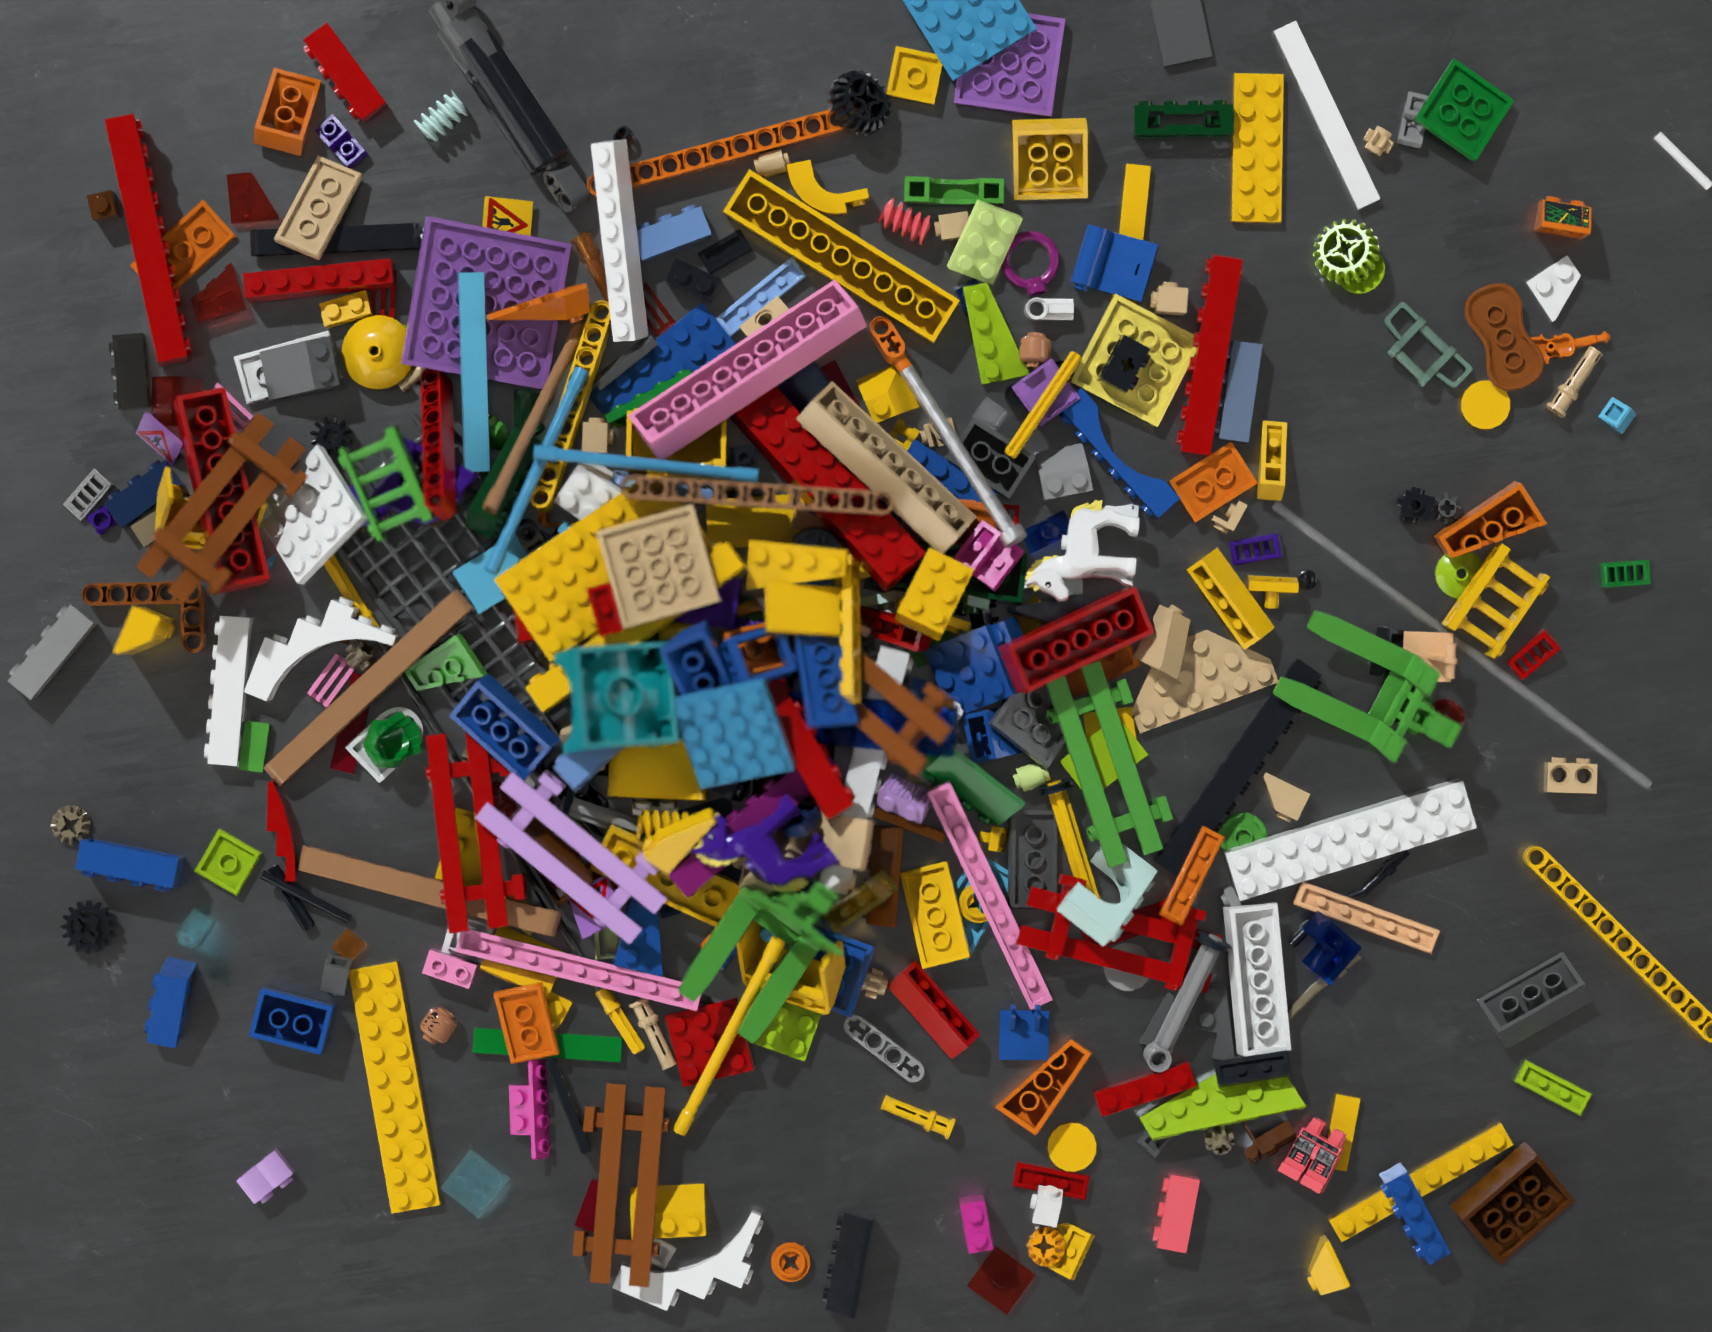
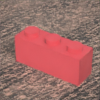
[1152,1172,1200,1253]

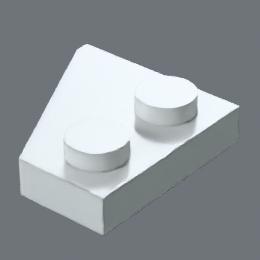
[1525,255,1581,322]

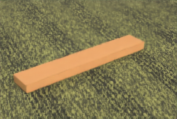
[1293,881,1440,954]

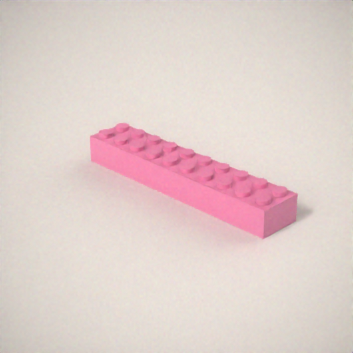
[628,280,867,460]

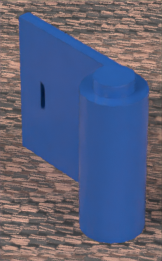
[1071,224,1159,302]

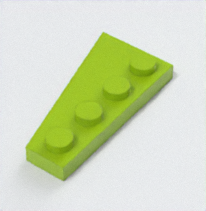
[962,282,1030,384]

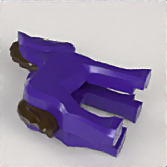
[349,437,478,534]

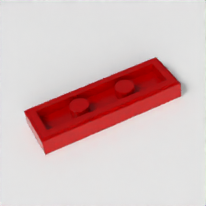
[1012,1161,1090,1200]

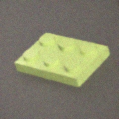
[947,199,1023,285]

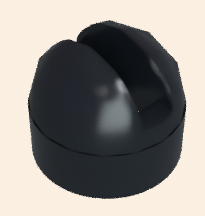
[613,126,635,147]
[1297,570,1318,590]

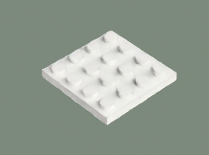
[261,445,368,585]

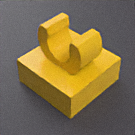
[979,826,1008,852]

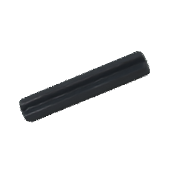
[267,865,314,932]

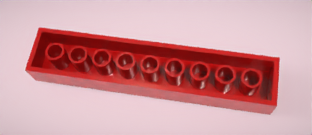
[104,113,192,367]
[729,386,925,592]

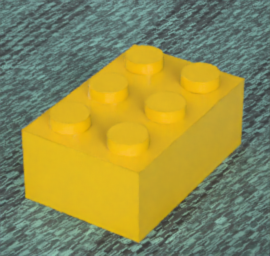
[894,548,974,641]

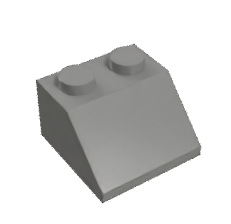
[1034,443,1093,501]

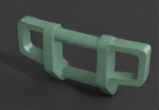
[1384,302,1472,388]

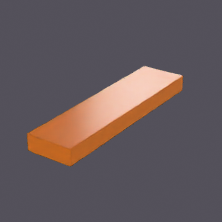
[1159,826,1225,925]

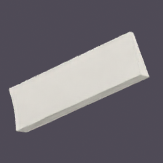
[1223,902,1291,1057]

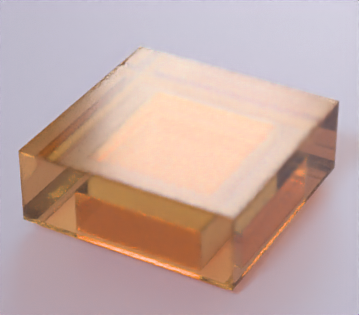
[331,928,367,960]

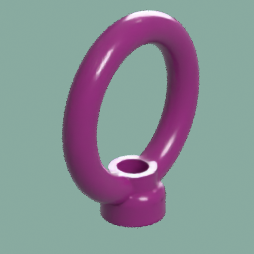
[1001,231,1060,296]

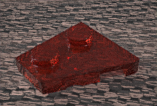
[191,263,247,325]

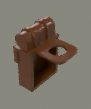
[1242,1120,1296,1164]

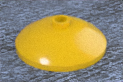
[341,315,412,390]

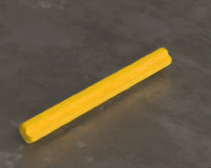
[1005,351,1082,459]

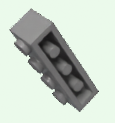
[8,604,97,700]

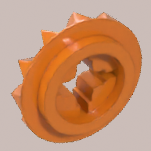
[771,1242,810,1282]

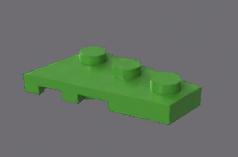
[405,633,487,691]

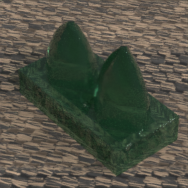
[513,389,551,437]

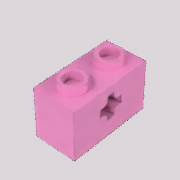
[422,948,479,989]

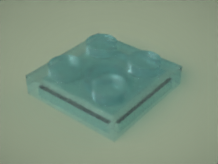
[440,1148,510,1218]

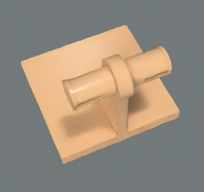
[1403,631,1458,682]

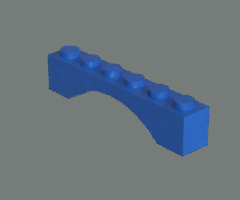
[1059,388,1180,519]

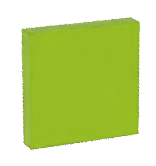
[194,828,262,896]

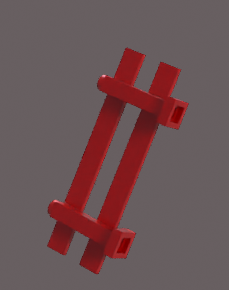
[426,731,528,934]
[1016,873,1222,993]

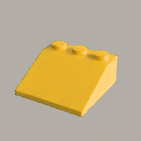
[1012,118,1088,200]

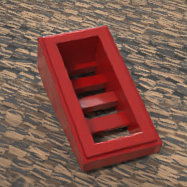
[1507,628,1561,680]

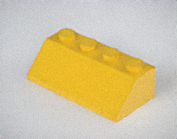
[113,606,176,655]

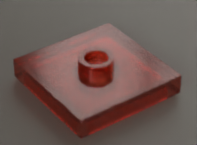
[967,1245,1036,1315]

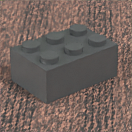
[947,417,1036,500]

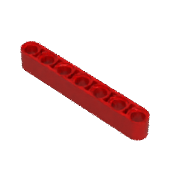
[420,369,456,520]

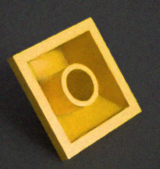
[855,365,919,424]
[1307,1235,1350,1295]

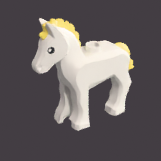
[1024,499,1140,602]

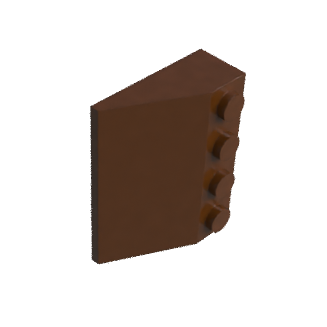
[1450,1142,1575,1265]

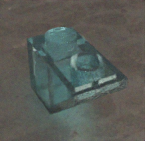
[174,907,218,949]

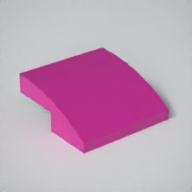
[953,520,1025,591]

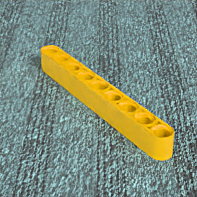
[530,300,612,513]

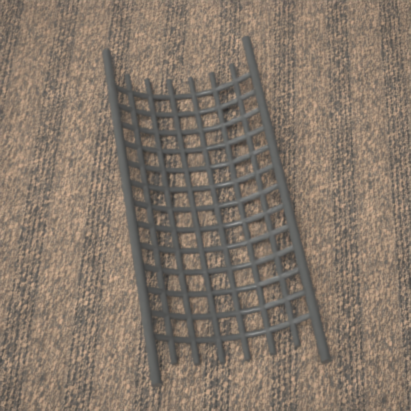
[337,382,573,753]

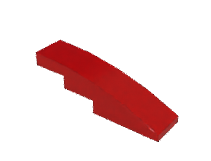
[267,781,298,881]

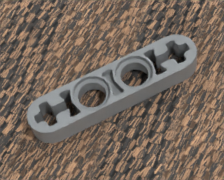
[844,1014,924,1082]

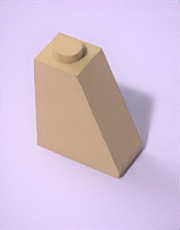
[1133,605,1191,679]

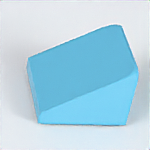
[1598,397,1636,434]

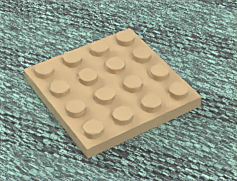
[597,504,721,629]

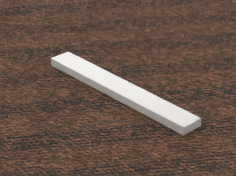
[1273,21,1380,210]

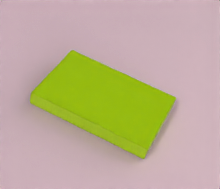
[1059,718,1148,790]

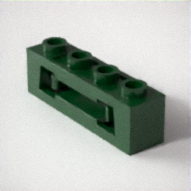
[1133,100,1234,138]

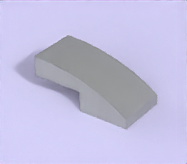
[1396,91,1428,149]

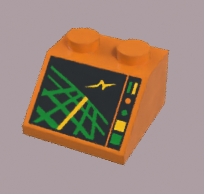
[1534,196,1591,239]

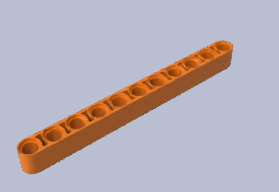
[587,109,847,198]

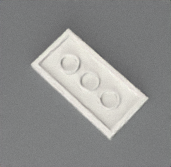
[234,330,343,405]

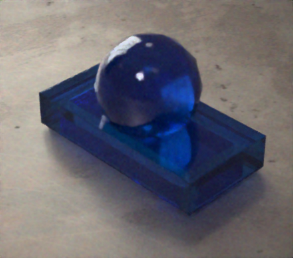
[1023,510,1069,554]

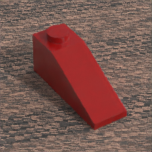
[860,605,931,652]

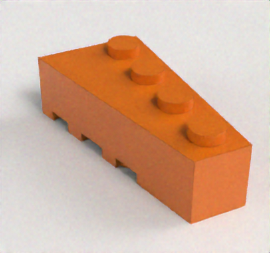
[1433,481,1547,558]
[995,1039,1093,1135]

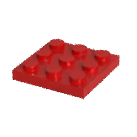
[665,997,755,1087]

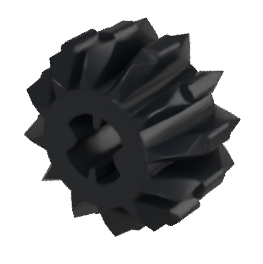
[310,416,353,457]

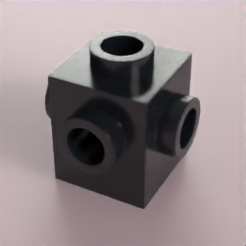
[1395,487,1435,524]

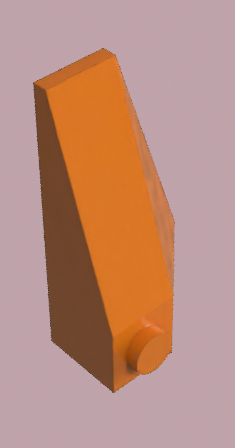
[485,283,590,323]

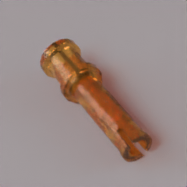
[570,231,609,303]

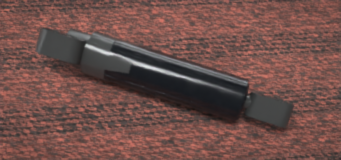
[428,0,590,212]

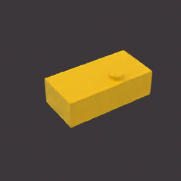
[705,494,805,549]

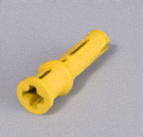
[881,1095,956,1140]

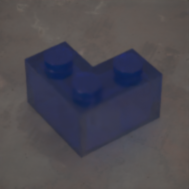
[1302,911,1362,986]

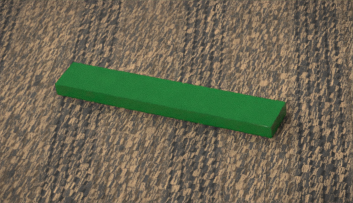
[473,1027,623,1062]

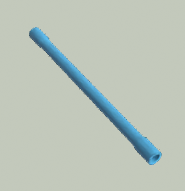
[484,366,589,575]
[533,445,759,483]

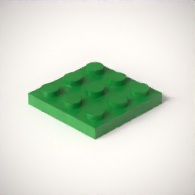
[1413,58,1514,162]

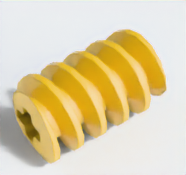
[636,809,689,840]

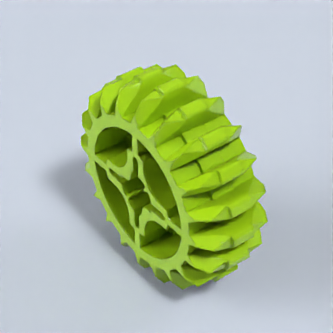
[1313,218,1380,285]

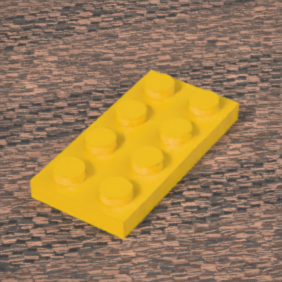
[900,861,971,969]

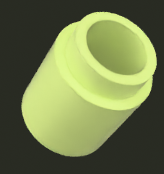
[1013,762,1051,792]

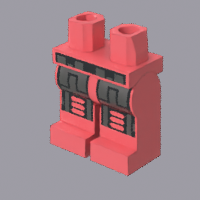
[1278,1117,1347,1194]

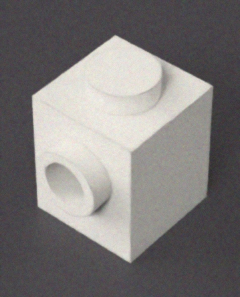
[1030,1185,1063,1227]

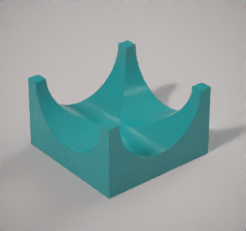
[554,642,679,754]

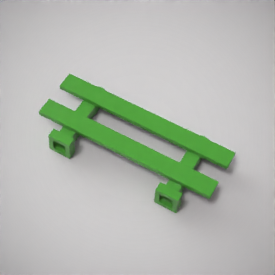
[1046,661,1173,868]

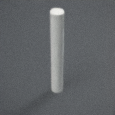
[1654,131,1712,190]

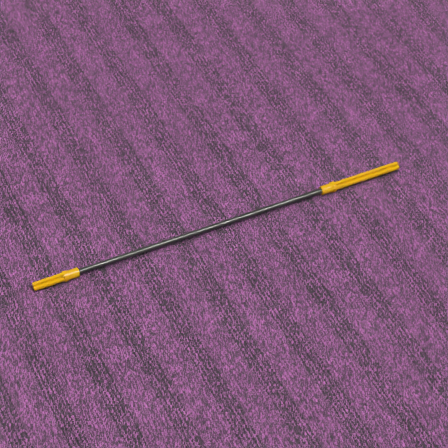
[323,554,645,1054]

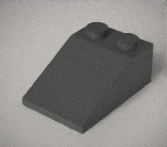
[260,336,342,401]

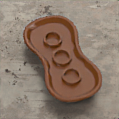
[1464,283,1544,391]

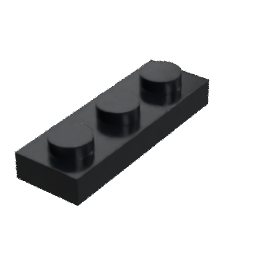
[1214,1050,1292,1088]

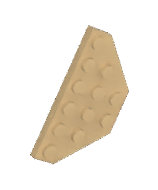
[1131,630,1278,733]

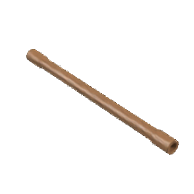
[482,320,585,514]

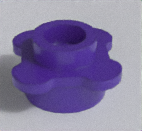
[88,505,117,535]

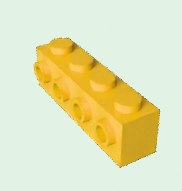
[1187,547,1275,650]

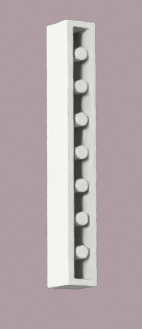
[591,139,648,342]

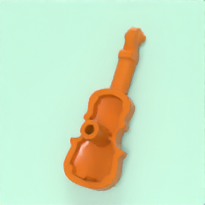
[1530,331,1611,365]

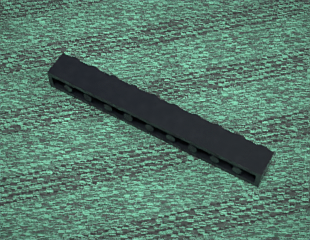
[1154,658,1322,876]

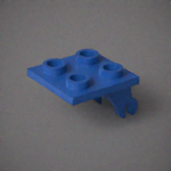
[999,1004,1049,1060]

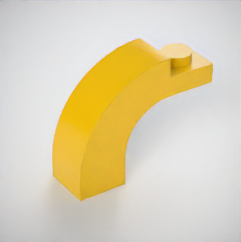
[786,159,869,216]

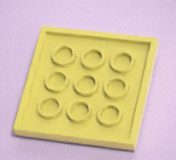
[1069,294,1197,427]

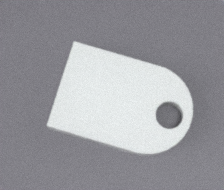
[345,706,423,783]

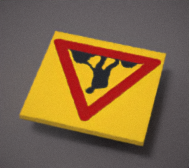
[482,196,533,236]

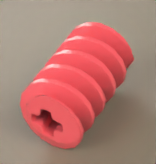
[877,198,932,245]

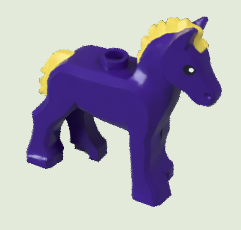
[692,793,840,893]

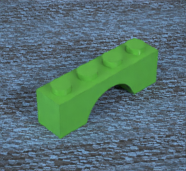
[904,176,1004,206]

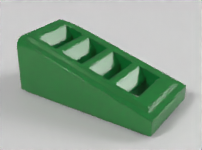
[1599,560,1651,588]

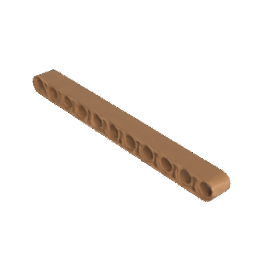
[620,475,894,515]
[263,589,474,787]
[297,845,562,937]

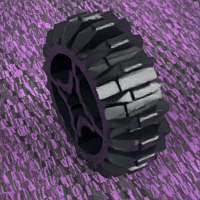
[828,69,892,136]

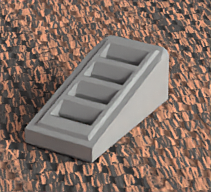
[63,468,115,522]

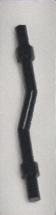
[1288,850,1410,948]

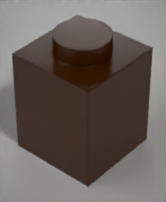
[87,190,121,222]

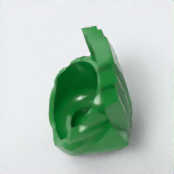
[363,711,422,768]

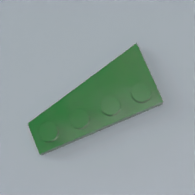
[605,369,694,428]

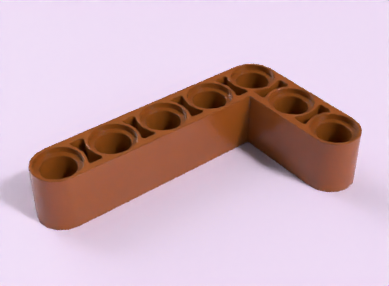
[81,582,207,653]

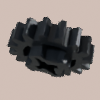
[61,900,116,954]

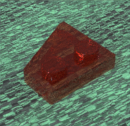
[227,172,280,224]

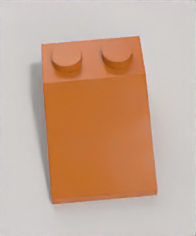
[253,68,322,156]

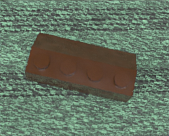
[510,809,593,908]
[862,824,903,927]

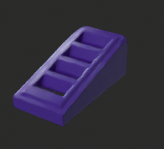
[1229,532,1284,566]

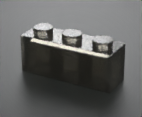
[109,333,152,411]

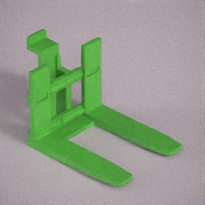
[1273,610,1462,763]
[678,882,844,1043]

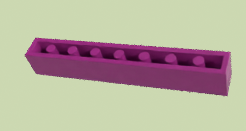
[668,756,840,898]

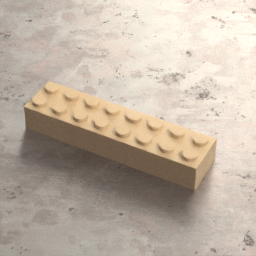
[796,381,977,554]

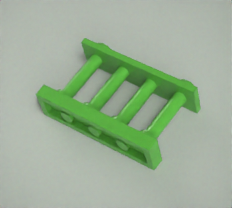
[338,426,437,542]

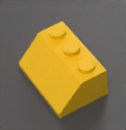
[630,1183,707,1240]

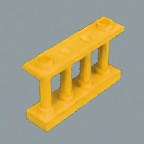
[1441,543,1550,659]

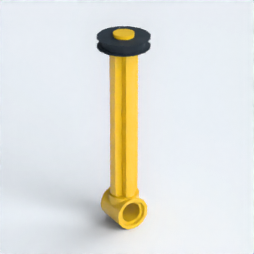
[1037,779,1102,900]

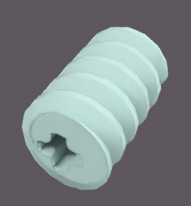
[413,89,469,142]

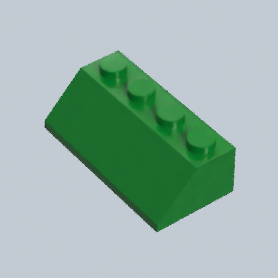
[921,743,1025,826]

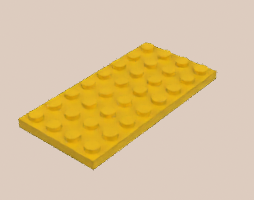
[494,471,713,662]

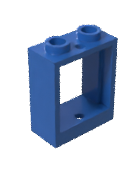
[719,627,797,685]

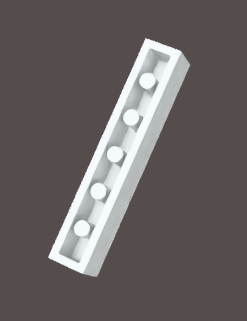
[204,616,253,766]

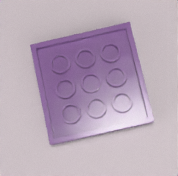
[953,13,1065,118]

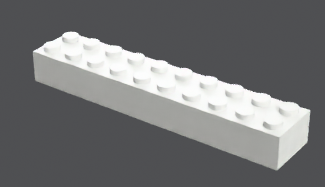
[818,644,913,895]
[1223,778,1477,901]

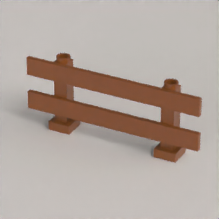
[135,412,308,604]
[795,620,956,777]
[572,1083,670,1287]

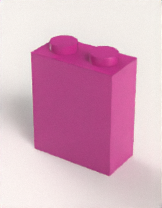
[959,1194,993,1254]

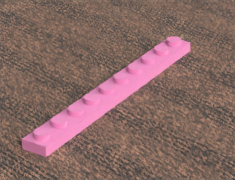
[927,781,1053,1010]
[456,929,701,1011]

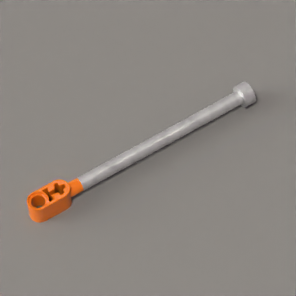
[870,316,1027,548]

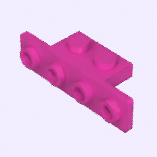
[509,1059,551,1160]

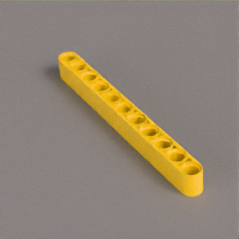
[1523,846,1712,1043]

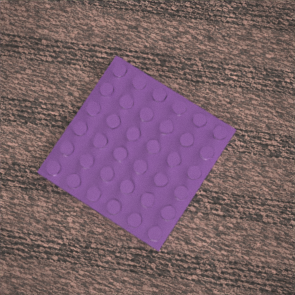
[401,216,572,390]

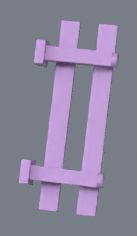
[475,770,667,945]

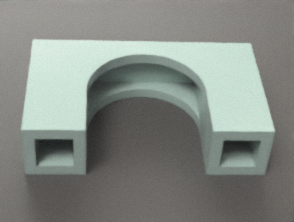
[1056,842,1158,947]

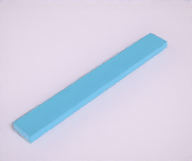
[458,272,490,472]

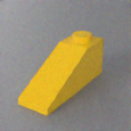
[1257,420,1287,501]
[642,808,716,875]

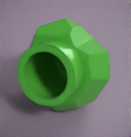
[488,414,507,450]

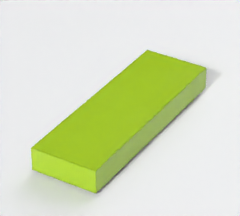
[1514,1060,1592,1116]

